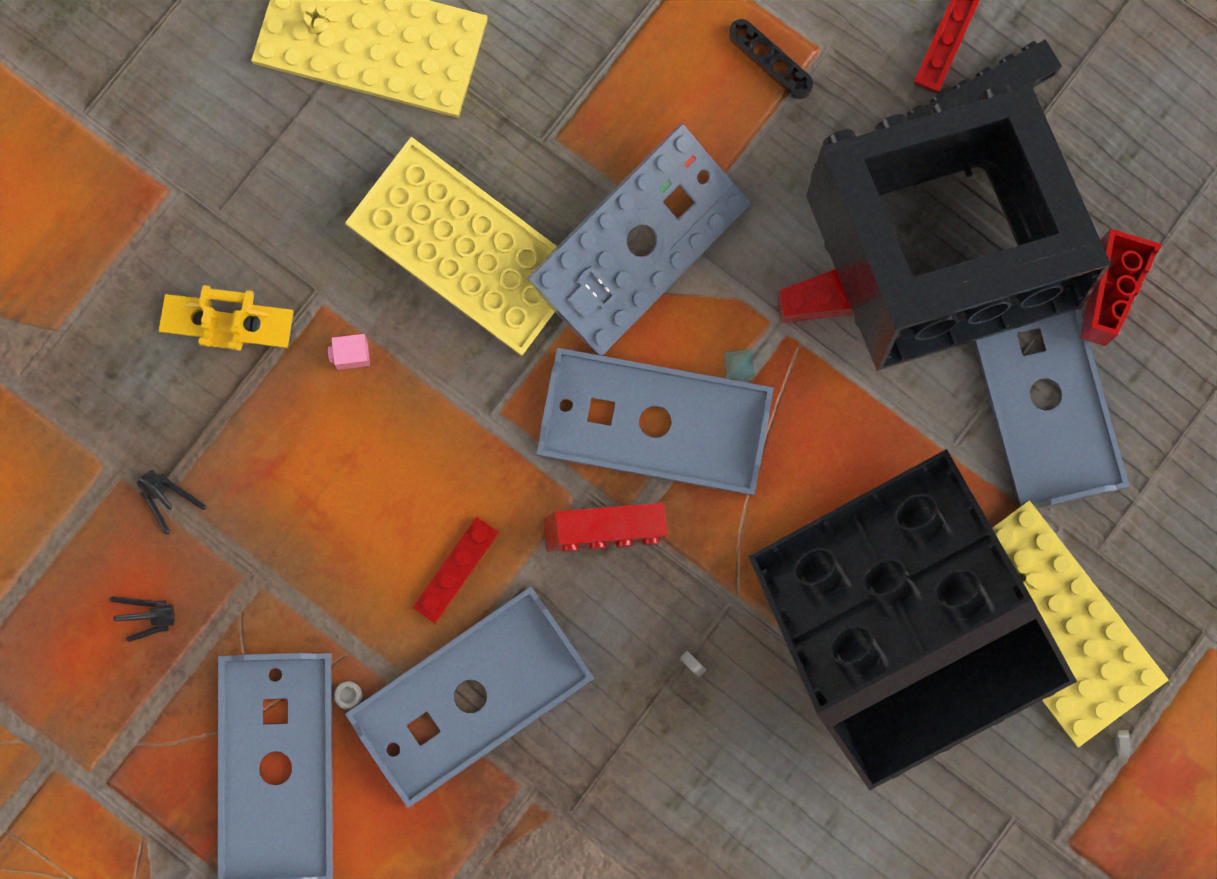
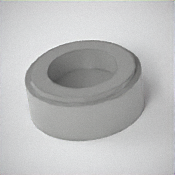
[680,651,707,677]
[334,681,363,710]
[1115,730,1130,758]

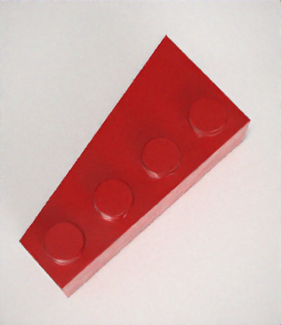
[1080,229,1162,346]
[777,269,854,323]
[543,503,668,552]

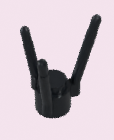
[137,470,206,534]
[110,597,175,642]

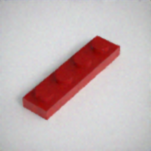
[913,0,980,94]
[412,516,500,624]

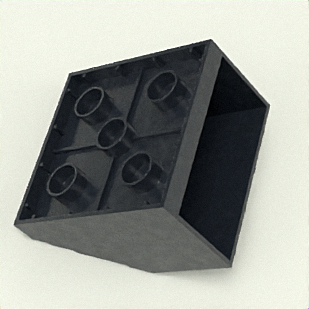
[748,449,1077,791]

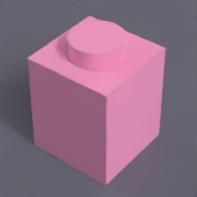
[328,334,370,370]

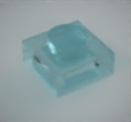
[724,349,755,380]

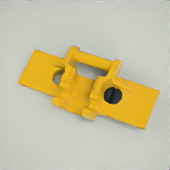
[159,285,294,350]

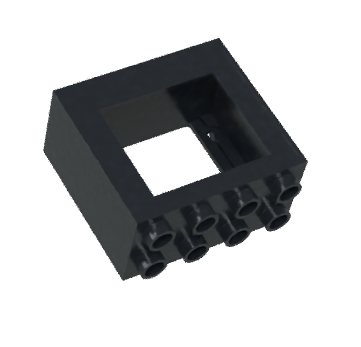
[806,84,1111,371]

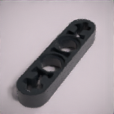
[729,19,813,99]

